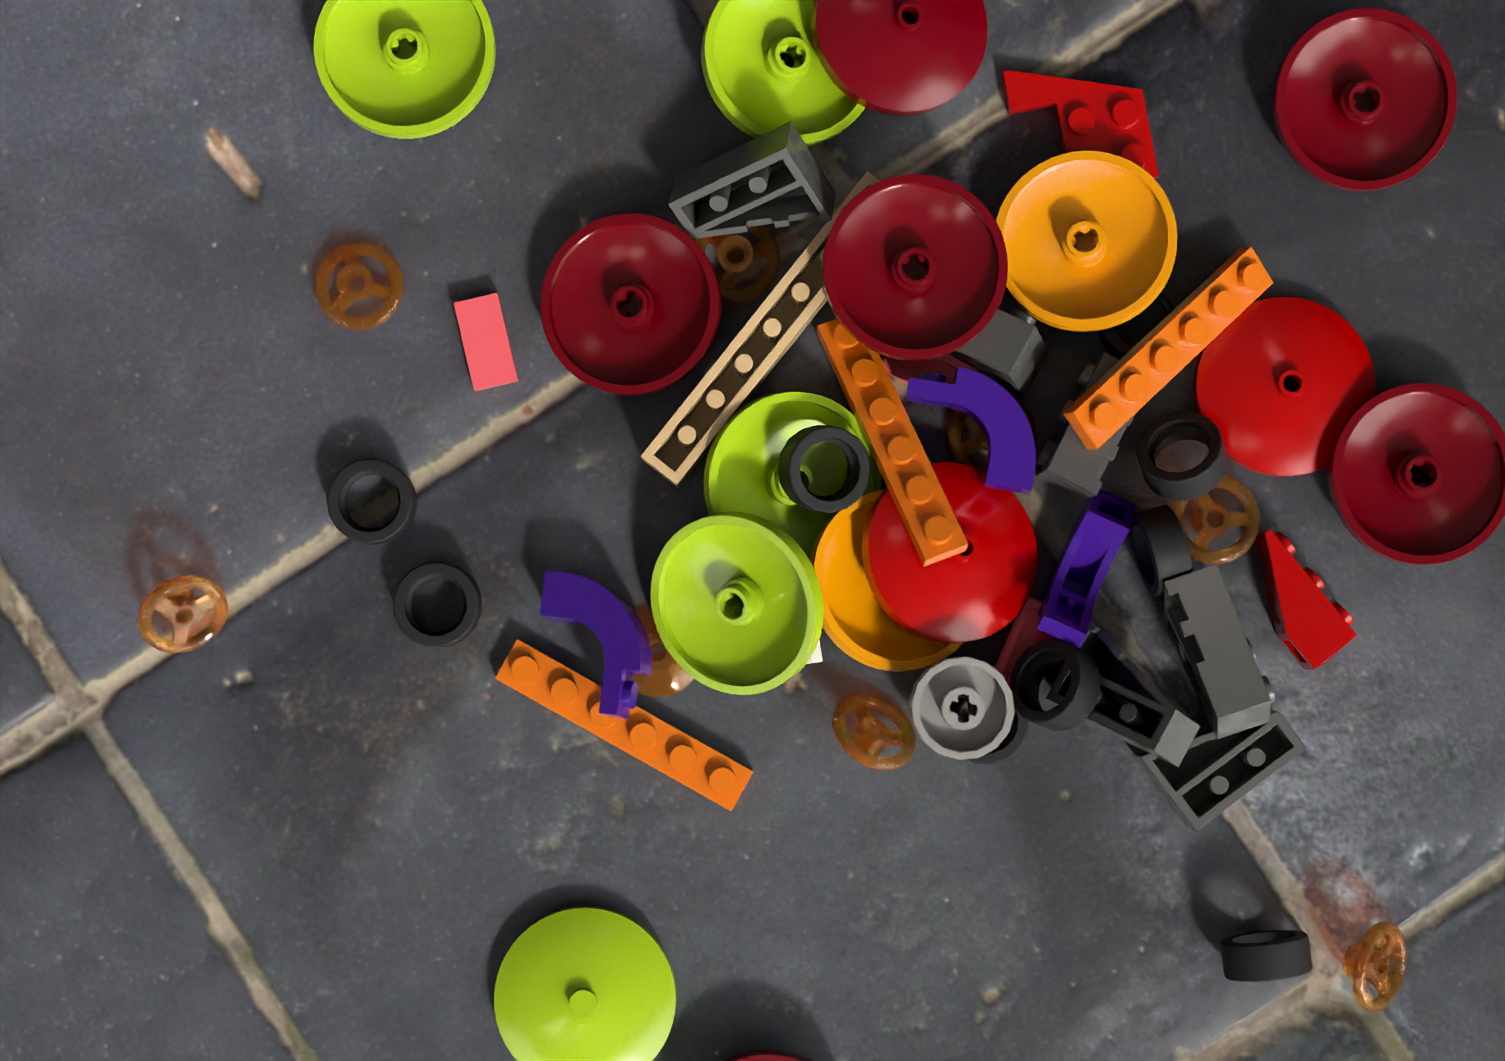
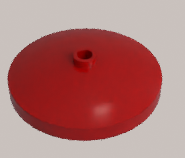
[1193,297,1376,477]
[862,462,1038,644]

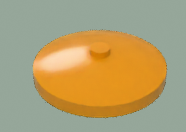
[996,151,1177,332]
[809,490,963,672]

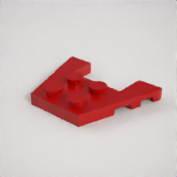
[1001,70,1159,180]

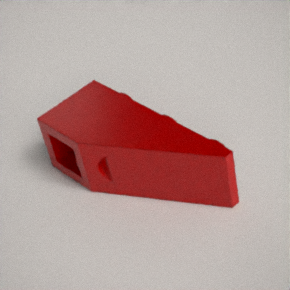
[1255,529,1357,670]

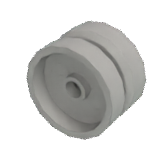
[908,657,1015,760]

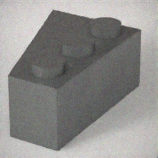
[668,121,836,239]
[949,309,1050,398]
[1036,352,1136,501]
[1164,564,1275,739]
[1046,619,1200,767]
[1132,710,1307,831]

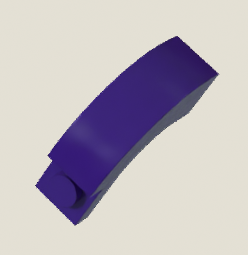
[905,366,1036,494]
[1037,489,1136,647]
[540,570,652,719]

